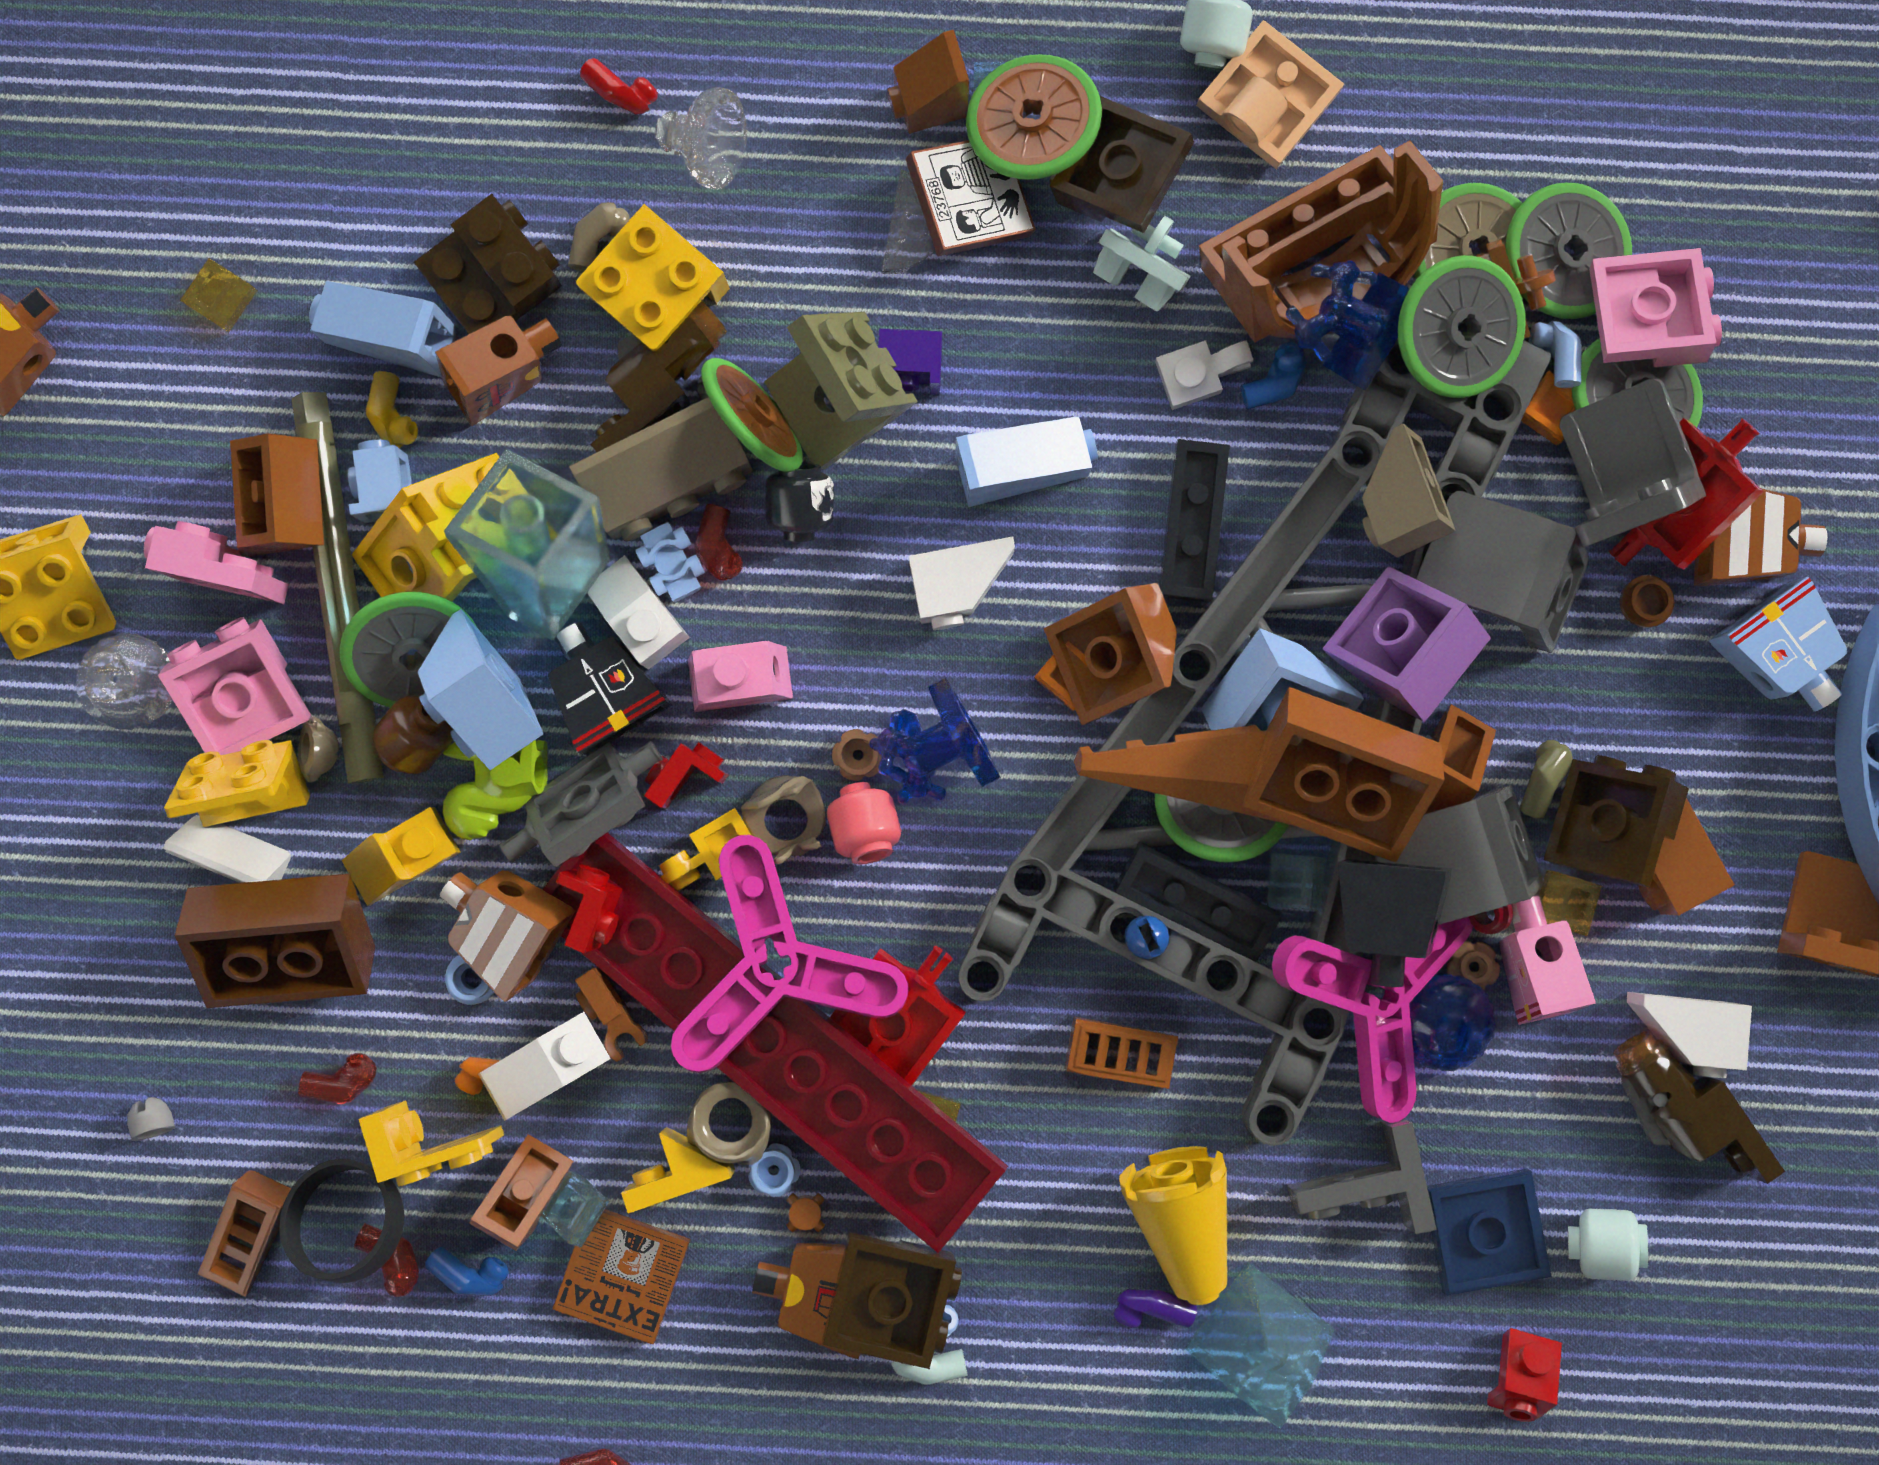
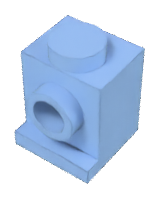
[348,440,412,523]

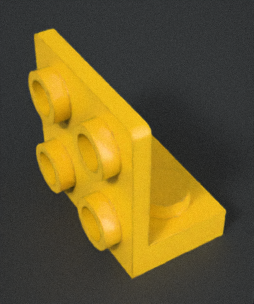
[576,204,730,351]
[0,514,116,660]
[164,740,310,827]
[358,1100,504,1187]

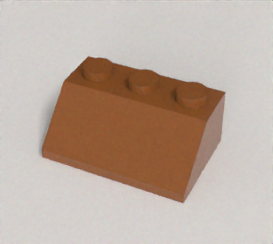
[1243,687,1444,863]

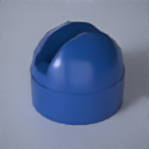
[1125,915,1169,959]

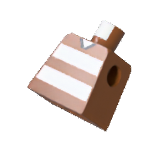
[1694,488,1827,586]
[440,870,576,1002]

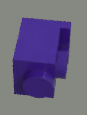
[877,328,942,395]

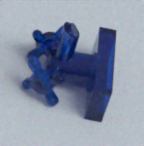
[1286,260,1410,391]
[869,677,1001,804]

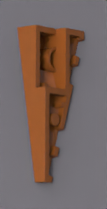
[1074,725,1295,826]

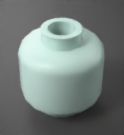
[1180,0,1253,69]
[1568,1209,1648,1281]

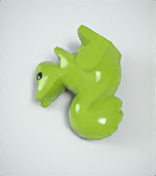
[443,740,548,840]

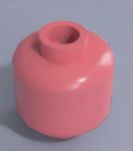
[827,782,901,864]

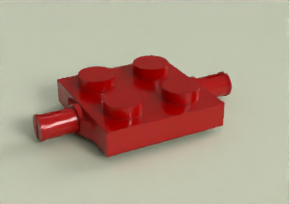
[1609,418,1764,570]
[830,946,966,1085]

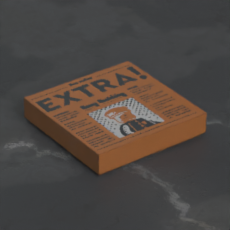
[552,1204,691,1344]

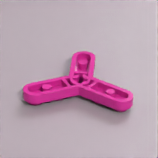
[671,835,908,1073]
[1272,916,1473,1123]

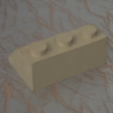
[569,397,753,541]

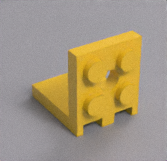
[351,453,556,602]

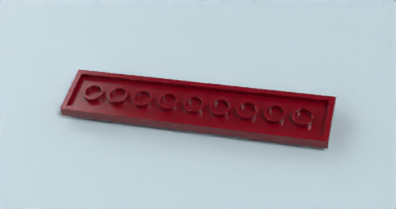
[542,832,1008,1253]

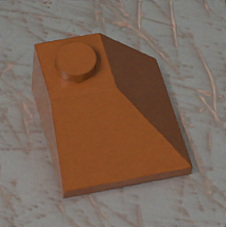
[1043,583,1177,725]

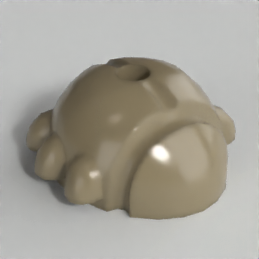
[298,717,339,782]

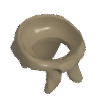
[741,775,826,864]
[687,1081,771,1165]

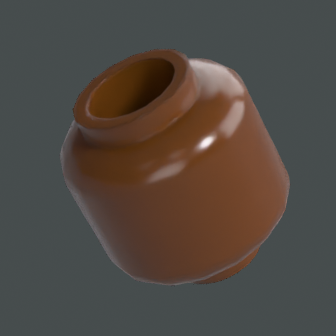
[372,695,453,774]

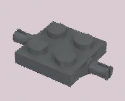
[499,741,663,868]

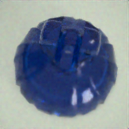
[1409,974,1496,1071]

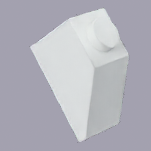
[909,537,1015,630]
[584,555,690,670]
[1627,992,1752,1078]
[478,1012,611,1121]

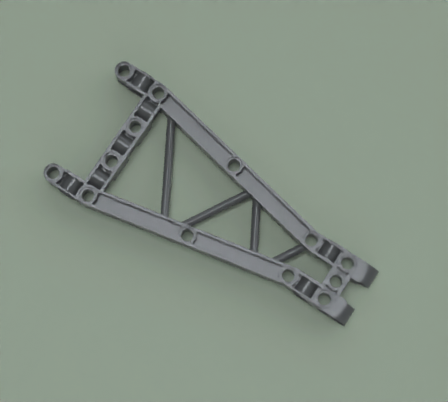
[958,285,1551,1146]

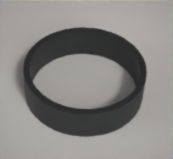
[279,1159,404,1283]

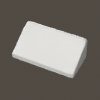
[163,815,291,883]

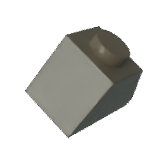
[1362,423,1456,558]

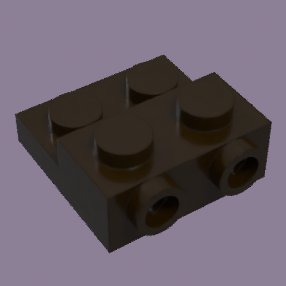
[1050,96,1194,233]
[413,193,562,334]
[1543,755,1689,888]
[822,1232,962,1369]

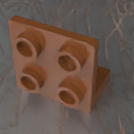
[1777,851,1879,978]

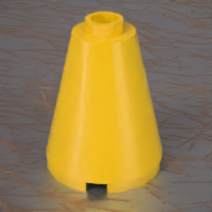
[1119,1146,1227,1305]

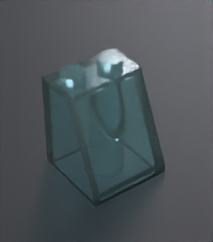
[444,449,610,641]

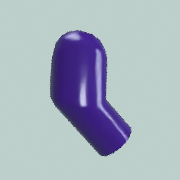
[1114,1289,1197,1328]

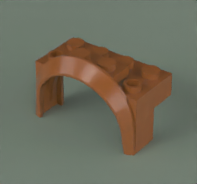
[1199,140,1443,342]

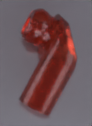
[694,504,743,581]
[298,1053,377,1104]
[354,1223,419,1297]

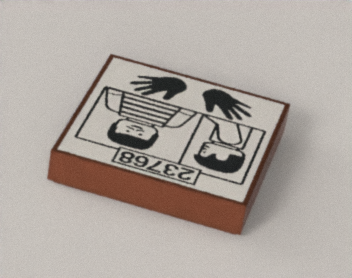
[905,140,1036,257]

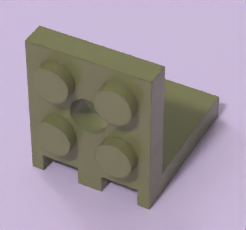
[764,311,918,470]

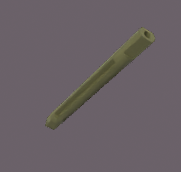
[291,392,384,784]

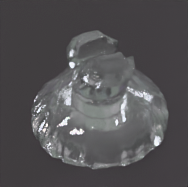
[655,87,747,189]
[76,633,173,730]

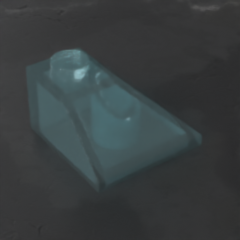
[1185,1262,1335,1429]

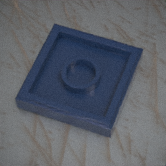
[1427,1168,1552,1295]

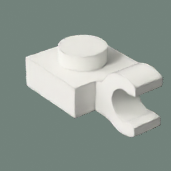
[1155,341,1253,410]

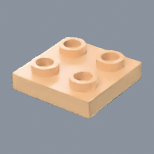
[1196,20,1344,170]

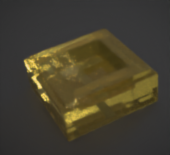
[180,258,258,333]
[1539,870,1602,936]

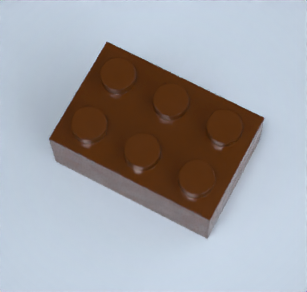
[174,873,375,1009]

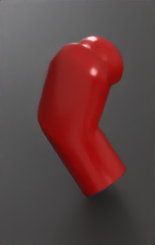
[580,58,658,115]

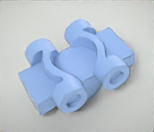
[635,522,705,602]

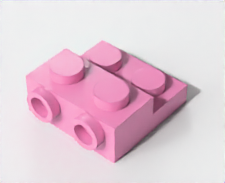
[1589,248,1722,367]
[144,521,289,604]
[158,617,311,755]

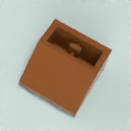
[230,433,324,557]

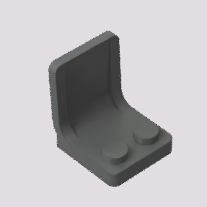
[1560,378,1706,547]
[1416,491,1589,653]
[1376,785,1543,924]

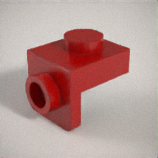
[644,742,729,809]
[556,864,623,953]
[1487,1328,1562,1422]

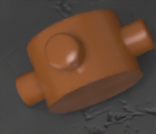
[786,1193,825,1232]

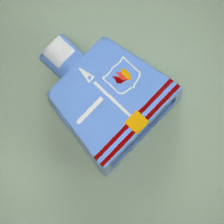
[1709,576,1847,711]

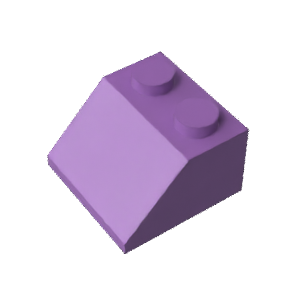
[1322,566,1491,722]

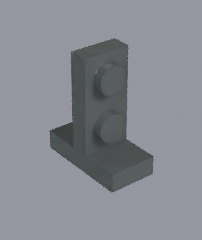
[1287,1118,1437,1234]

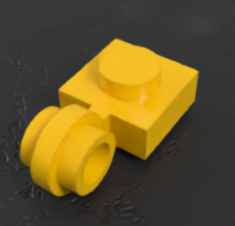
[658,808,751,891]

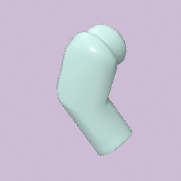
[891,1349,968,1384]

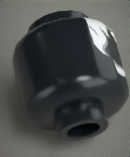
[765,462,834,542]

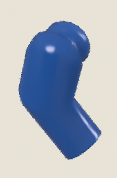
[1240,342,1307,410]
[425,1247,509,1296]

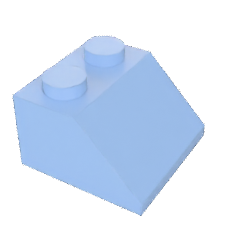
[418,609,544,770]
[1201,628,1364,731]

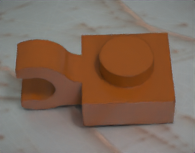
[575,967,648,1062]

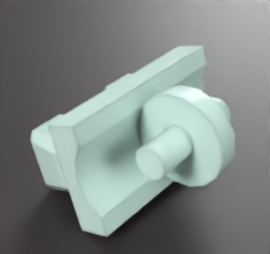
[1093,216,1191,311]

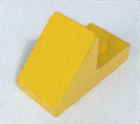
[341,807,461,906]
[621,1127,735,1213]

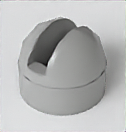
[127,1097,175,1141]

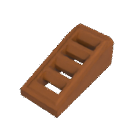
[1064,1016,1178,1089]
[198,1170,291,1297]

